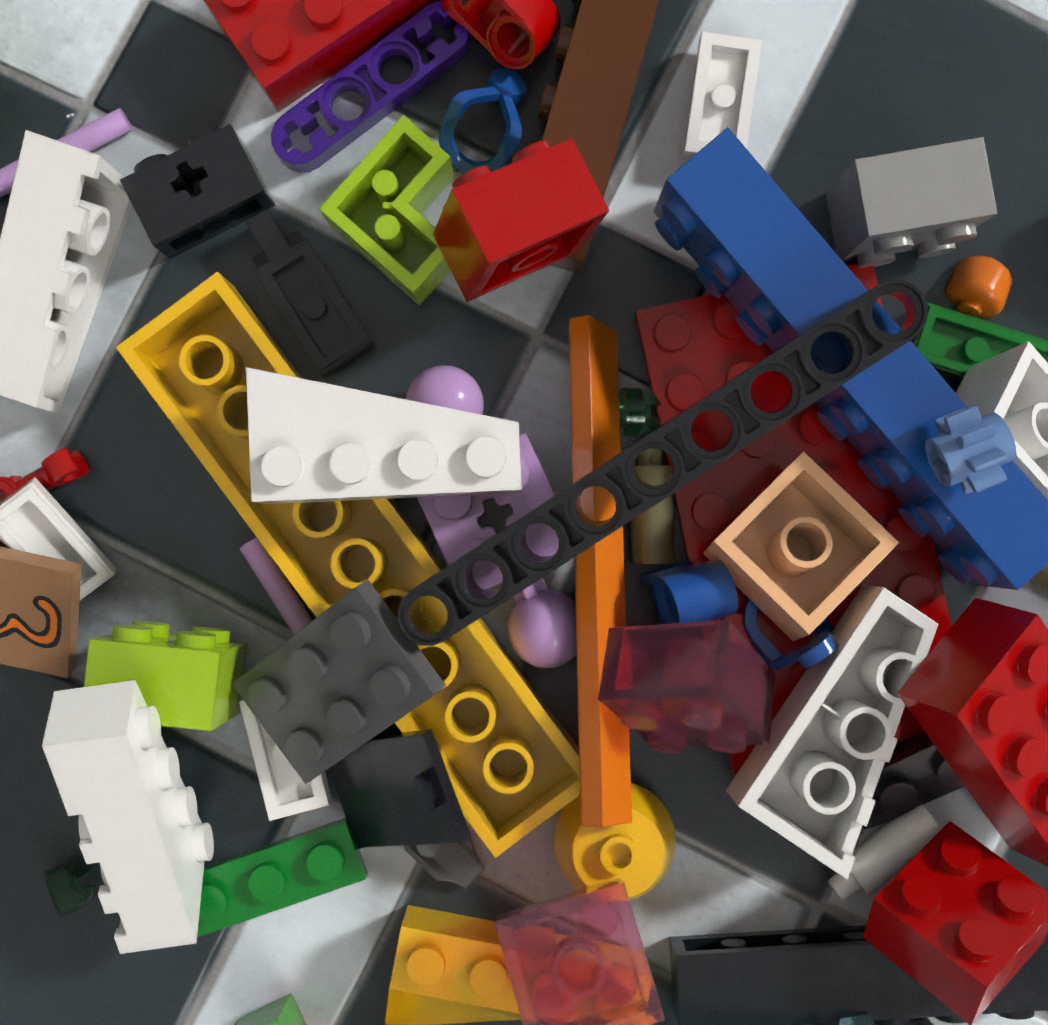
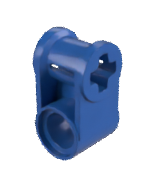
[640,560,738,635]

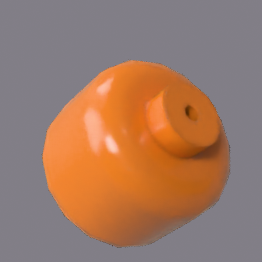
[945,256,1012,319]

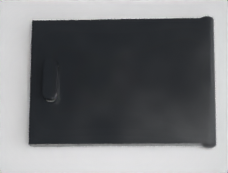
[328,729,471,849]

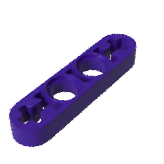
[271,1,471,173]

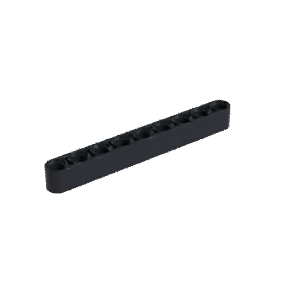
[398,280,928,646]

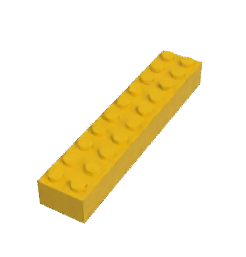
[116,271,580,858]

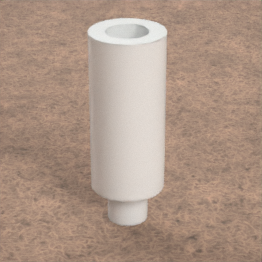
[828,805,942,901]

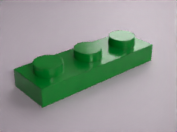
[197,818,368,938]

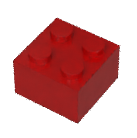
[433,138,609,302]
[863,821,1048,1025]

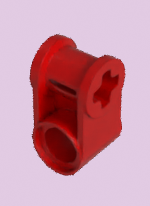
[440,0,561,70]

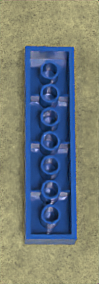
[653,127,1048,590]

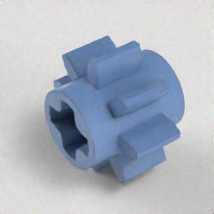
[925,405,1016,494]

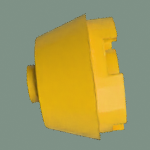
[554,782,676,902]

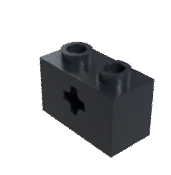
[120,124,276,259]

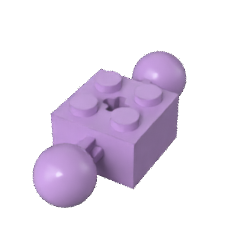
[405,365,577,668]

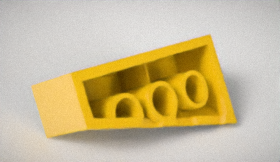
[385,905,650,1025]

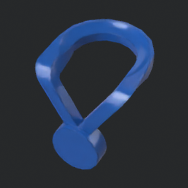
[438,67,527,174]
[742,598,839,670]

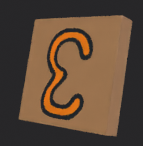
[0,546,81,678]

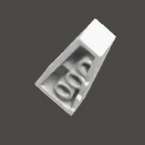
[0,130,132,413]
[246,367,522,504]
[726,584,938,880]
[42,680,214,954]

